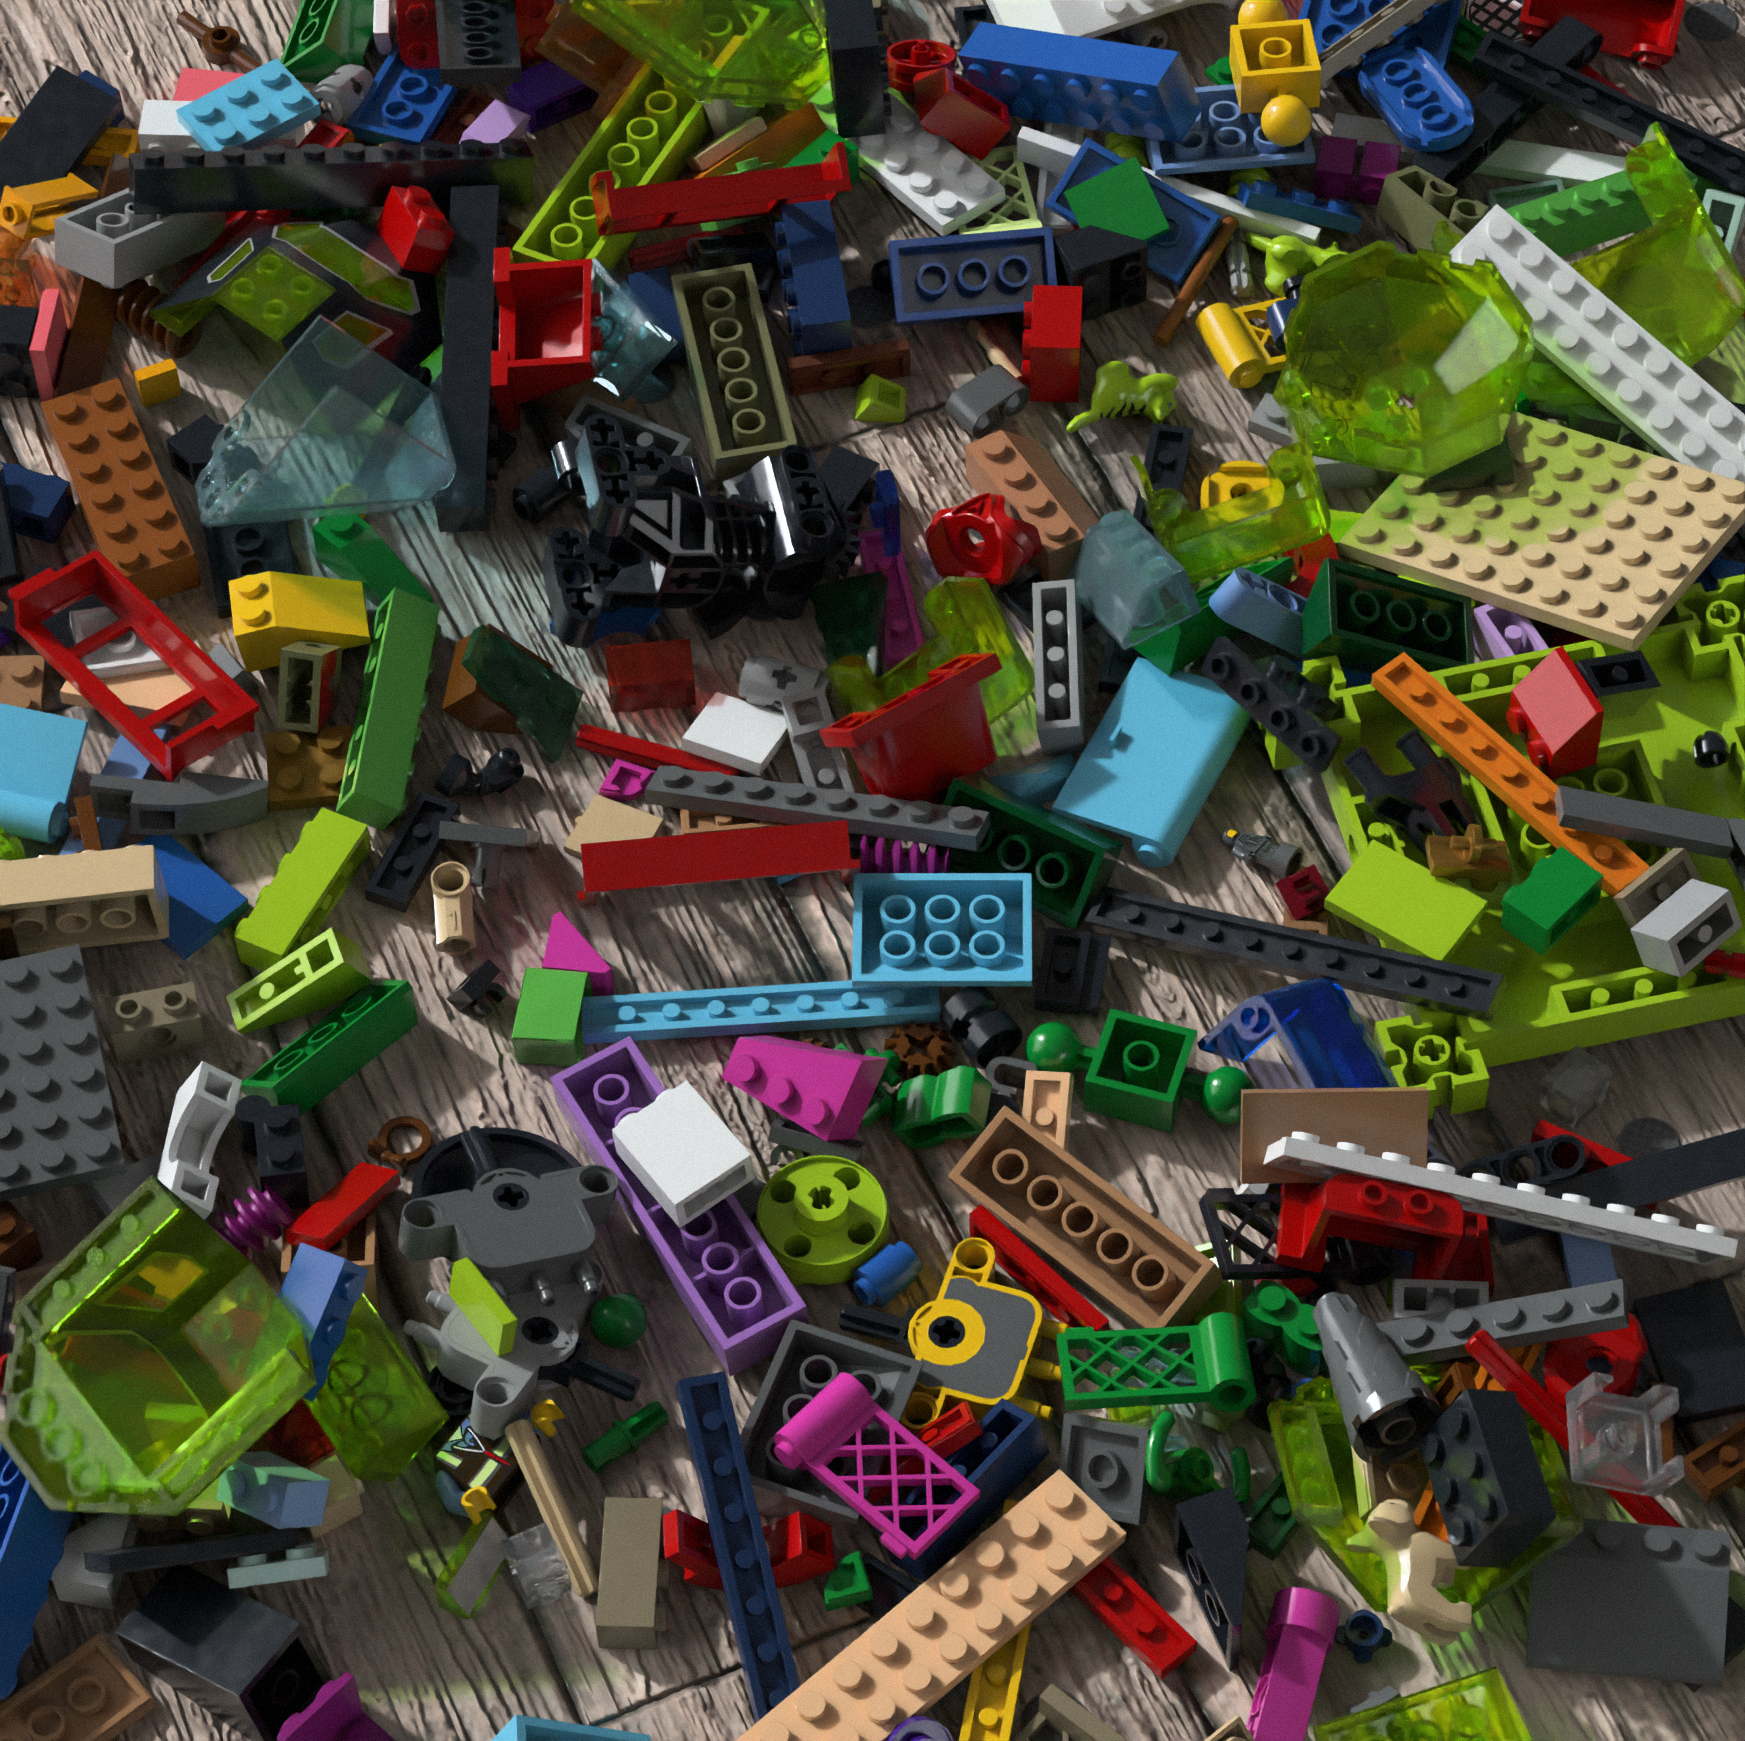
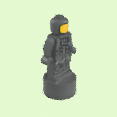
[1221,829,1304,879]

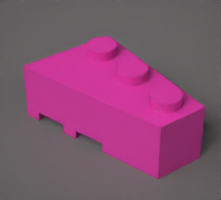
[722,1035,889,1142]

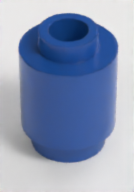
[853,1241,922,1307]

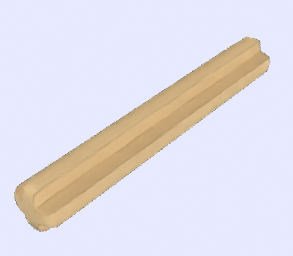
[505,1419,599,1597]

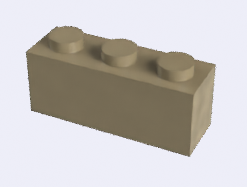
[596,1497,670,1649]

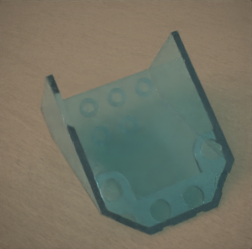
[195,314,457,527]

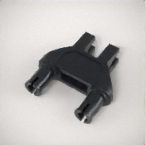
[1343,728,1482,858]

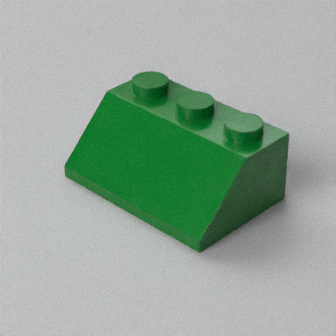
[280,0,374,84]

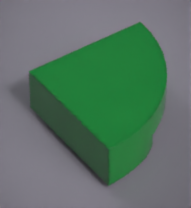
[824,1551,873,1612]

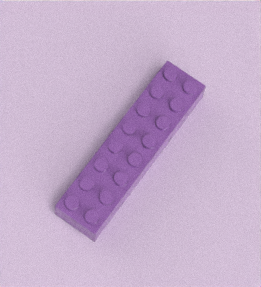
[550,1036,810,1377]

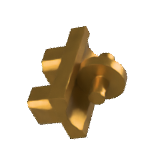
[1425,824,1512,892]

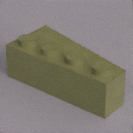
[1375,165,1489,303]

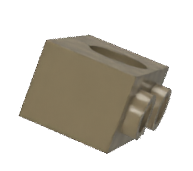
[105,982,207,1064]

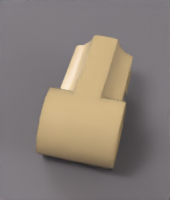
[431,861,476,956]

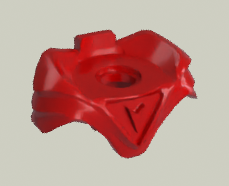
[925,492,1042,593]
[1543,1312,1647,1426]

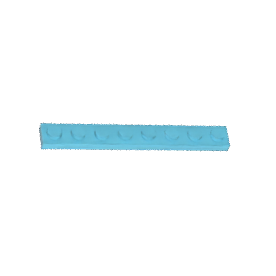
[581,980,941,1044]

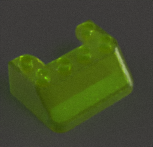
[824,576,1035,725]

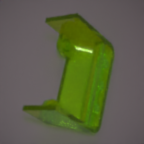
[1129,402,1331,583]

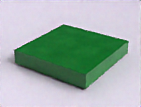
[1064,156,1171,242]

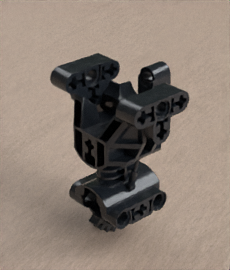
[541,413,861,648]

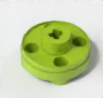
[756,1155,890,1285]

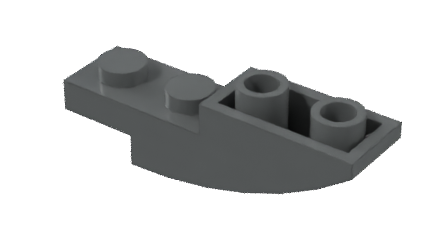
[90,771,269,835]

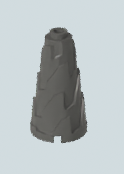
[1313,1292,1443,1465]

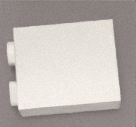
[612,1080,755,1228]

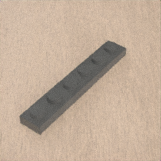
[1376,1279,1629,1367]

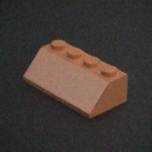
[965,429,1122,582]

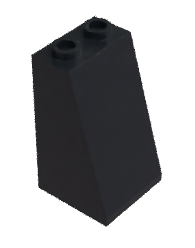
[115,1564,332,1741]

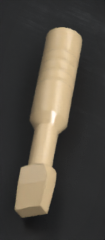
[966,319,1022,382]

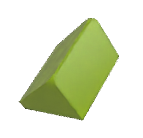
[855,373,907,423]

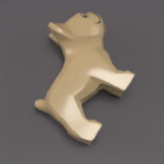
[1346,1499,1472,1645]

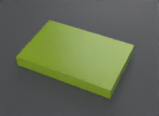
[1324,839,1488,962]

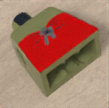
[276,641,342,734]

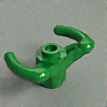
[1145,1411,1251,1505]

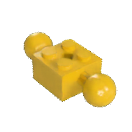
[1229,0,1321,147]

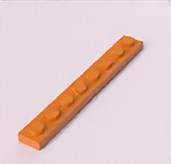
[1371,652,1650,898]

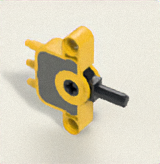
[839,1237,1073,1434]

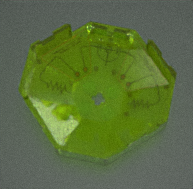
[1273,240,1535,479]

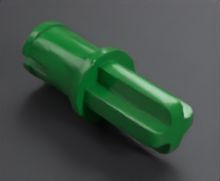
[580,1401,670,1475]

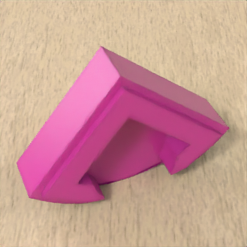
[599,759,656,802]

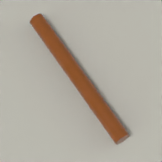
[1152,215,1239,348]

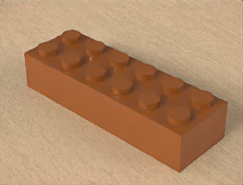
[40,378,201,601]

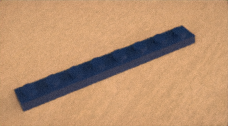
[676,1371,800,1724]

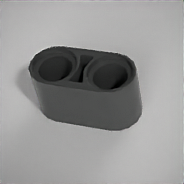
[945,364,1031,439]

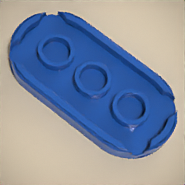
[1358,45,1475,152]

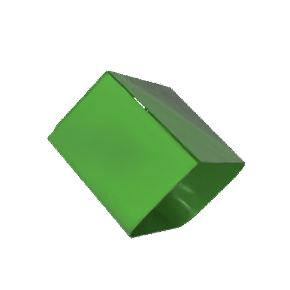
[512,967,592,1067]

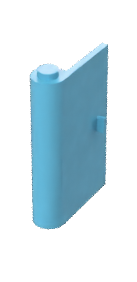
[1052,657,1253,868]
[0,703,89,844]

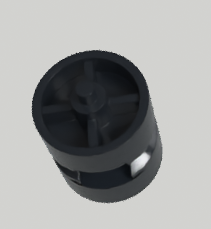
[940,986,1023,1069]

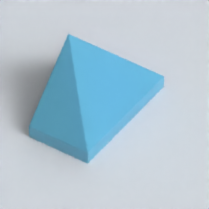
[990,753,1076,805]

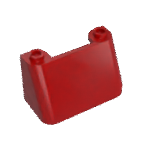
[1517,0,1686,70]

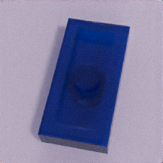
[870,469,901,557]

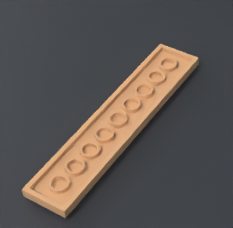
[735,1469,1126,1741]

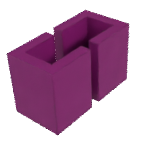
[1314,135,1401,205]

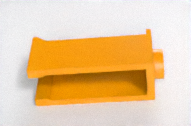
[0,173,99,240]

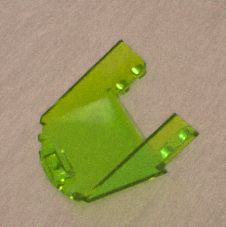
[1431,122,1745,406]

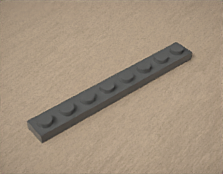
[645,766,990,851]

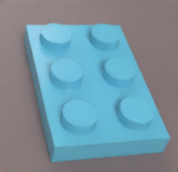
[176,58,321,151]

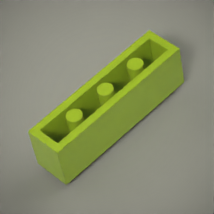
[234,807,372,972]

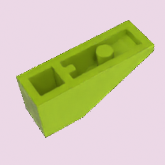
[226,927,373,1034]

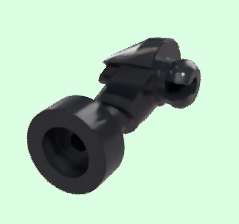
[434,748,524,798]
[1246,1338,1296,1432]

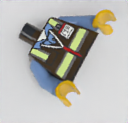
[423,1399,565,1524]

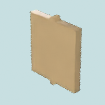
[563,794,664,858]

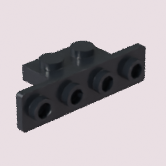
[1201,636,1342,773]

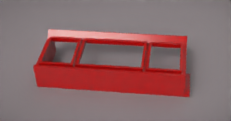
[590,142,852,237]
[8,549,259,783]
[577,820,861,907]

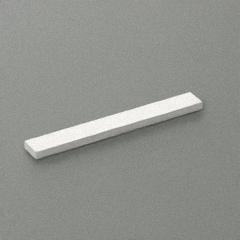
[1331,113,1650,188]
[1017,126,1321,247]

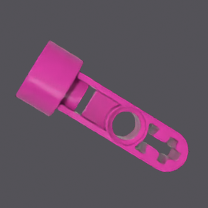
[1246,1587,1341,1741]

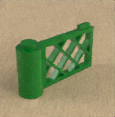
[1056,1312,1256,1412]

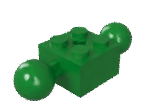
[1025,1008,1256,1133]

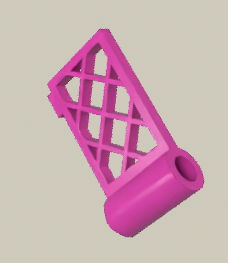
[774,1372,980,1560]

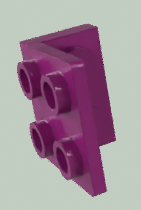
[277,1671,396,1741]

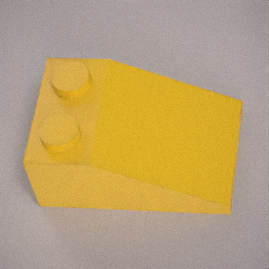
[228,571,371,673]

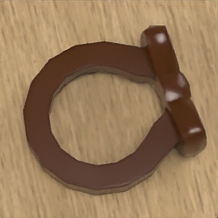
[367,1116,432,1175]

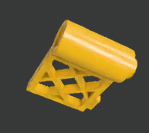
[1195,297,1339,389]

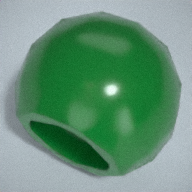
[589,1293,647,1349]

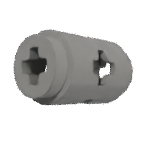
[309,64,374,126]
[738,654,833,713]

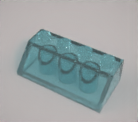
[1065,509,1201,650]

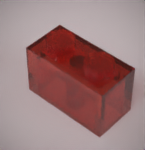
[605,638,696,713]

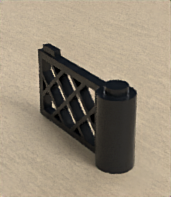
[1198,1188,1393,1286]

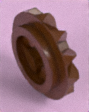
[884,1020,955,1082]

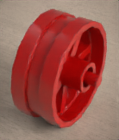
[886,39,956,94]

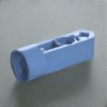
[1209,567,1350,670]

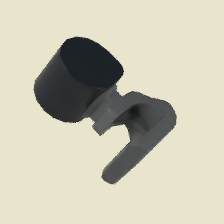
[981,1056,1037,1134]

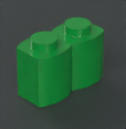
[892,1065,992,1148]
[1242,1280,1328,1379]

